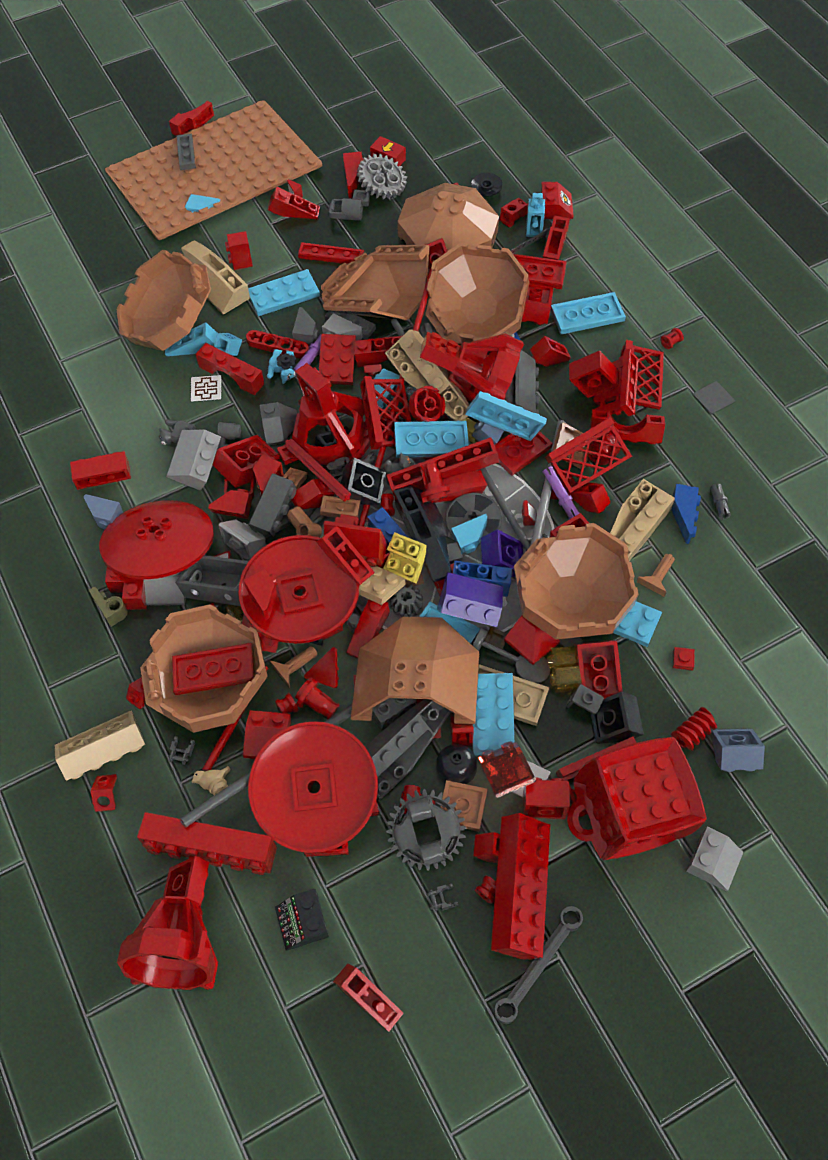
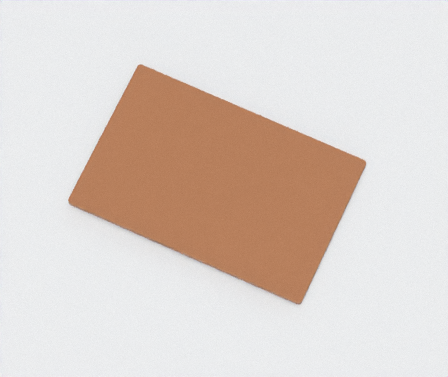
[105,100,322,240]

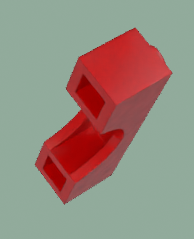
[196,343,264,396]
[589,409,665,444]

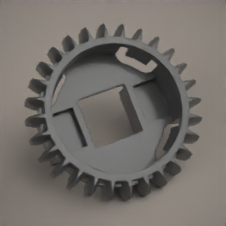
[386,789,466,871]

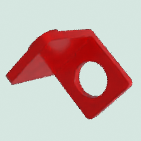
[91,774,117,812]

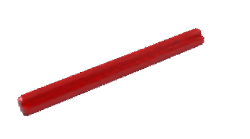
[285,439,351,502]

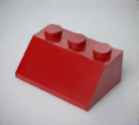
[324,521,388,566]

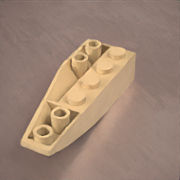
[181,240,250,314]
[385,330,469,421]
[610,479,675,561]

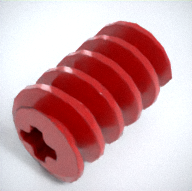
[671,707,717,750]

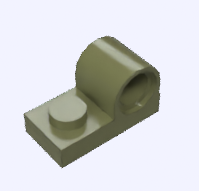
[89,586,128,627]

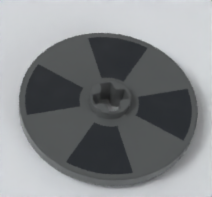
[446,493,502,545]

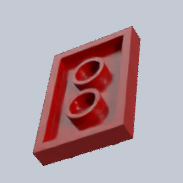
[319,334,356,385]
[495,431,553,476]

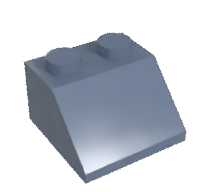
[711,729,765,772]

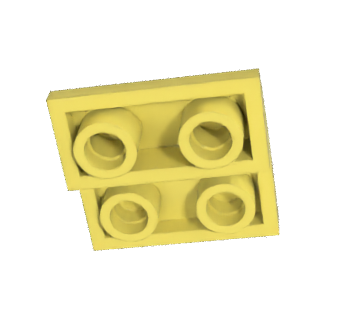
[383,532,427,584]

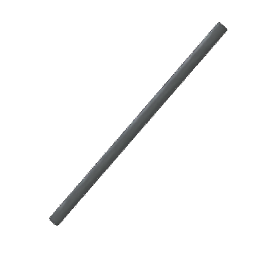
[180,703,353,828]

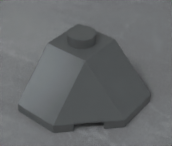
[260,402,297,446]

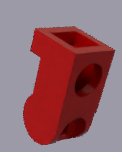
[499,198,528,228]

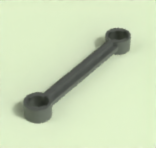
[494,906,583,1024]

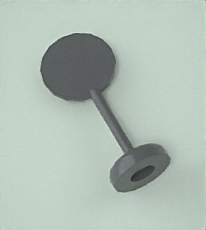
[473,627,550,684]

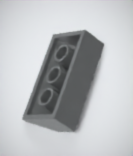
[514,350,539,414]

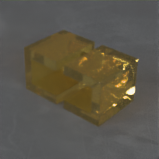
[547,646,582,693]

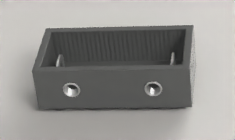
[175,555,248,606]

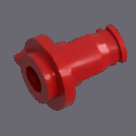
[419,460,451,503]
[295,677,340,719]

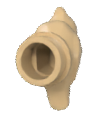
[192,766,231,795]

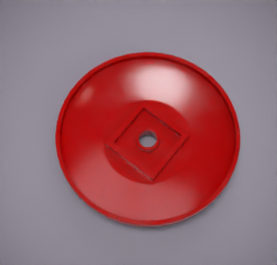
[99,500,214,579]
[238,535,360,644]
[248,722,378,853]

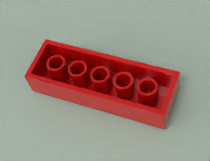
[137,812,277,875]
[491,813,551,960]

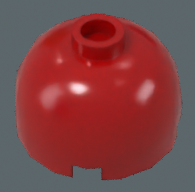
[408,386,446,422]

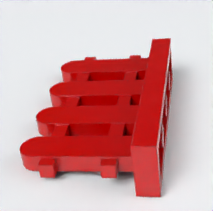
[593,348,639,416]

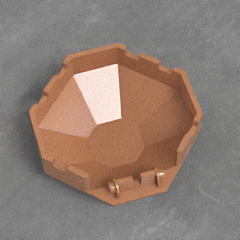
[398,183,499,251]
[426,242,529,344]
[116,250,211,351]
[514,523,639,639]
[140,604,268,733]

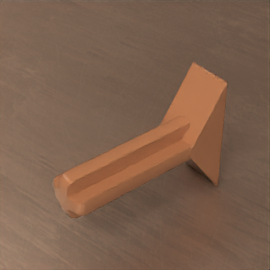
[637,554,675,597]
[270,646,318,688]

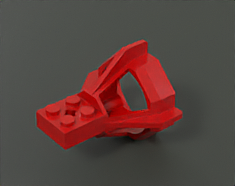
[420,331,524,402]
[292,363,365,465]
[117,856,218,990]

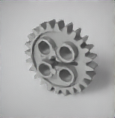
[357,154,407,199]

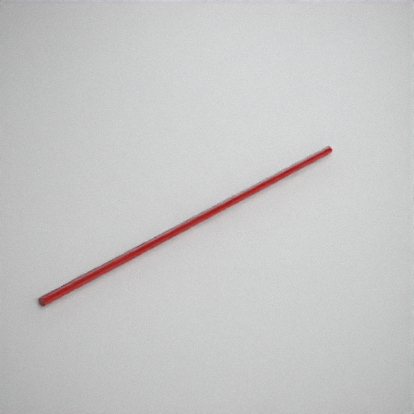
[358,267,432,526]

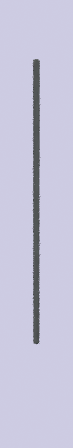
[391,319,530,551]

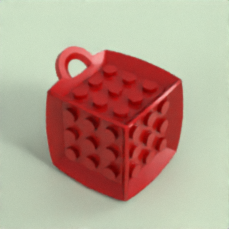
[567,737,707,860]

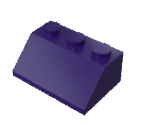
[437,572,503,627]

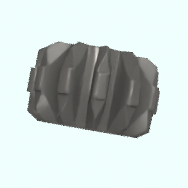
[390,584,423,617]

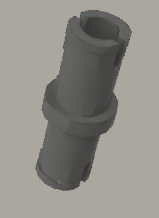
[710,484,731,520]

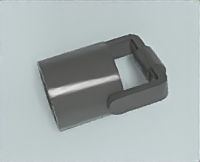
[328,198,363,221]

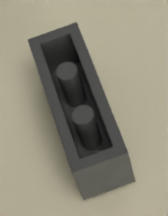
[249,473,296,537]

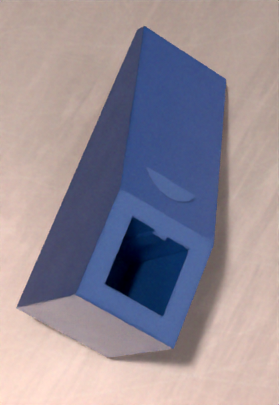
[671,484,701,544]
[453,561,512,597]

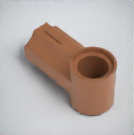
[287,507,322,537]

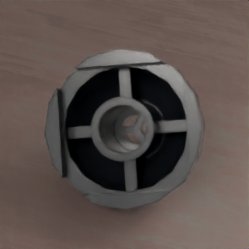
[436,743,477,784]

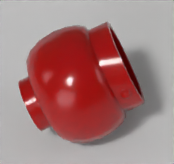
[588,433,620,465]

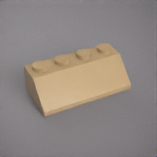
[55,710,145,781]

